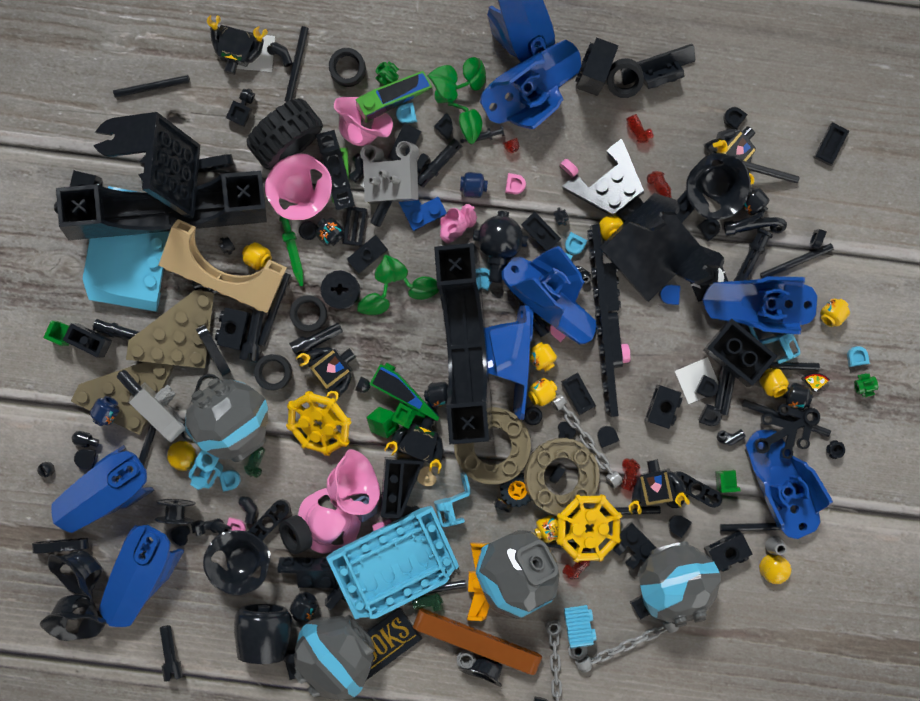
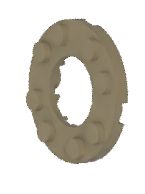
[454,407,531,485]
[524,438,600,515]

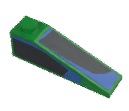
[370,362,439,421]

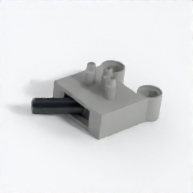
[360,141,419,227]
[117,370,186,443]

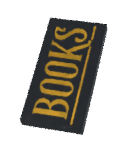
[367,607,422,680]

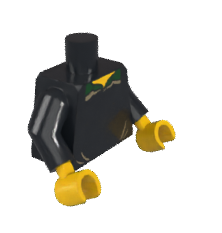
[207,15,268,75]
[384,415,444,474]

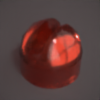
[503,138,520,153]

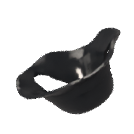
[686,153,751,220]
[203,530,270,596]
[48,550,103,605]
[40,595,106,641]

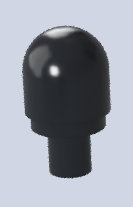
[71,431,99,448]

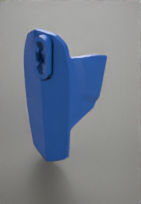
[487,0,555,62]
[480,39,581,129]
[501,246,596,345]
[702,276,817,335]
[485,306,533,420]
[745,430,833,539]
[51,445,154,533]
[99,525,184,627]

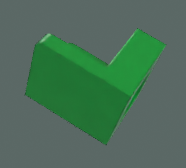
[43,320,70,346]
[392,403,425,429]
[366,407,400,438]
[715,470,741,493]

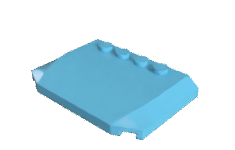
[82,186,170,312]
[326,506,459,619]

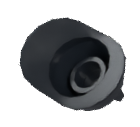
[458,657,503,687]

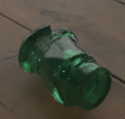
[244,447,265,478]
[412,593,443,612]

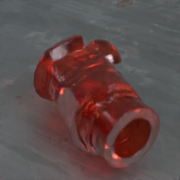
[626,114,654,143]
[647,171,672,198]
[621,458,640,491]
[562,552,590,580]

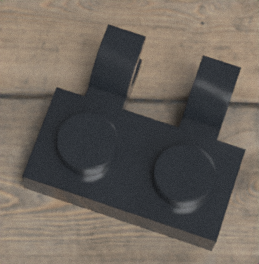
[612,522,657,569]

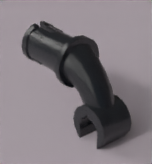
[191,518,232,536]

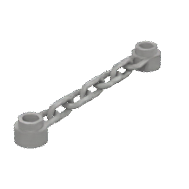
[550,394,623,489]
[545,619,562,701]
[575,621,679,673]

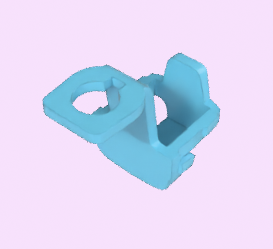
[748,326,800,364]
[188,450,223,490]
[434,472,470,527]

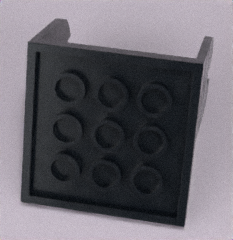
[93,112,201,218]
[599,193,724,302]

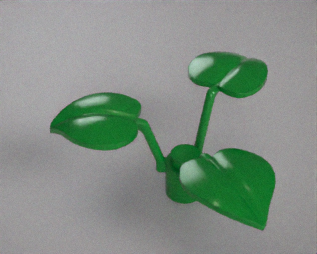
[427,57,486,145]
[357,255,439,315]

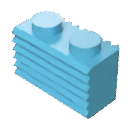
[564,605,597,649]

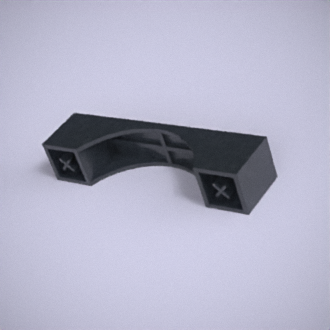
[56,171,267,241]
[434,243,494,445]

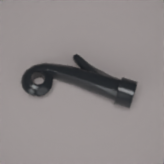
[724,212,787,237]

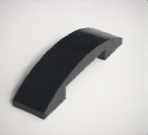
[316,130,355,211]

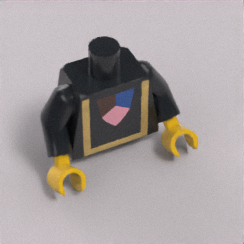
[708,126,756,185]
[296,347,356,402]
[629,459,690,514]

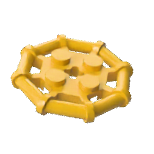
[286,391,352,456]
[556,494,622,563]

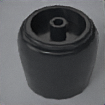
[234,604,292,664]

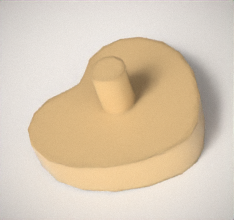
[417,466,436,486]

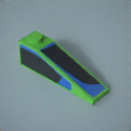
[356,71,432,123]

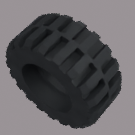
[246,98,323,170]

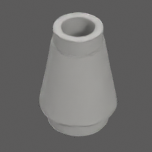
[765,536,787,555]

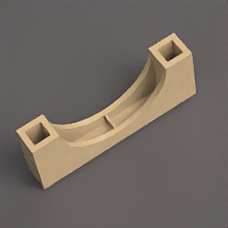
[158,219,287,313]

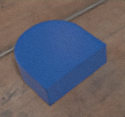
[659,285,680,305]

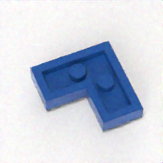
[399,196,447,231]

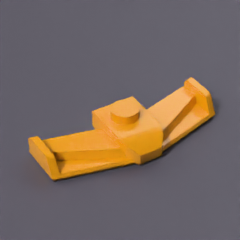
[467,542,490,621]

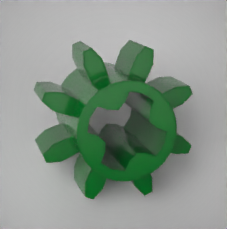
[375,61,399,86]
[854,373,879,397]

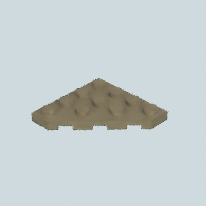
[126,290,214,368]
[71,362,175,435]

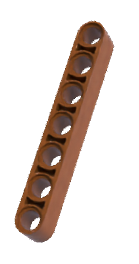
[412,608,542,675]

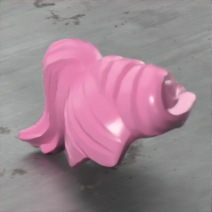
[440,204,477,244]

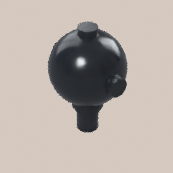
[473,211,528,283]

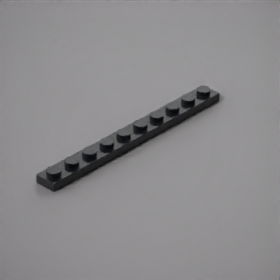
[587,224,619,417]

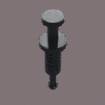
[460,126,505,143]

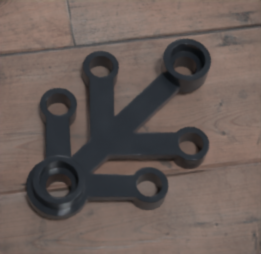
[753,404,820,459]

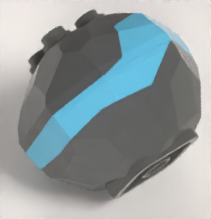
[185,378,268,462]
[476,530,560,619]
[638,541,721,627]
[294,615,375,700]

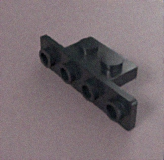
[620,44,696,89]
[277,557,337,588]

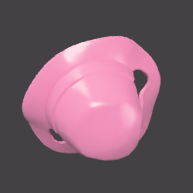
[334,97,393,146]
[265,154,332,220]
[326,449,380,515]
[298,488,361,554]

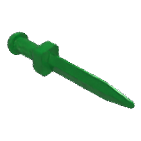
[279,216,303,286]

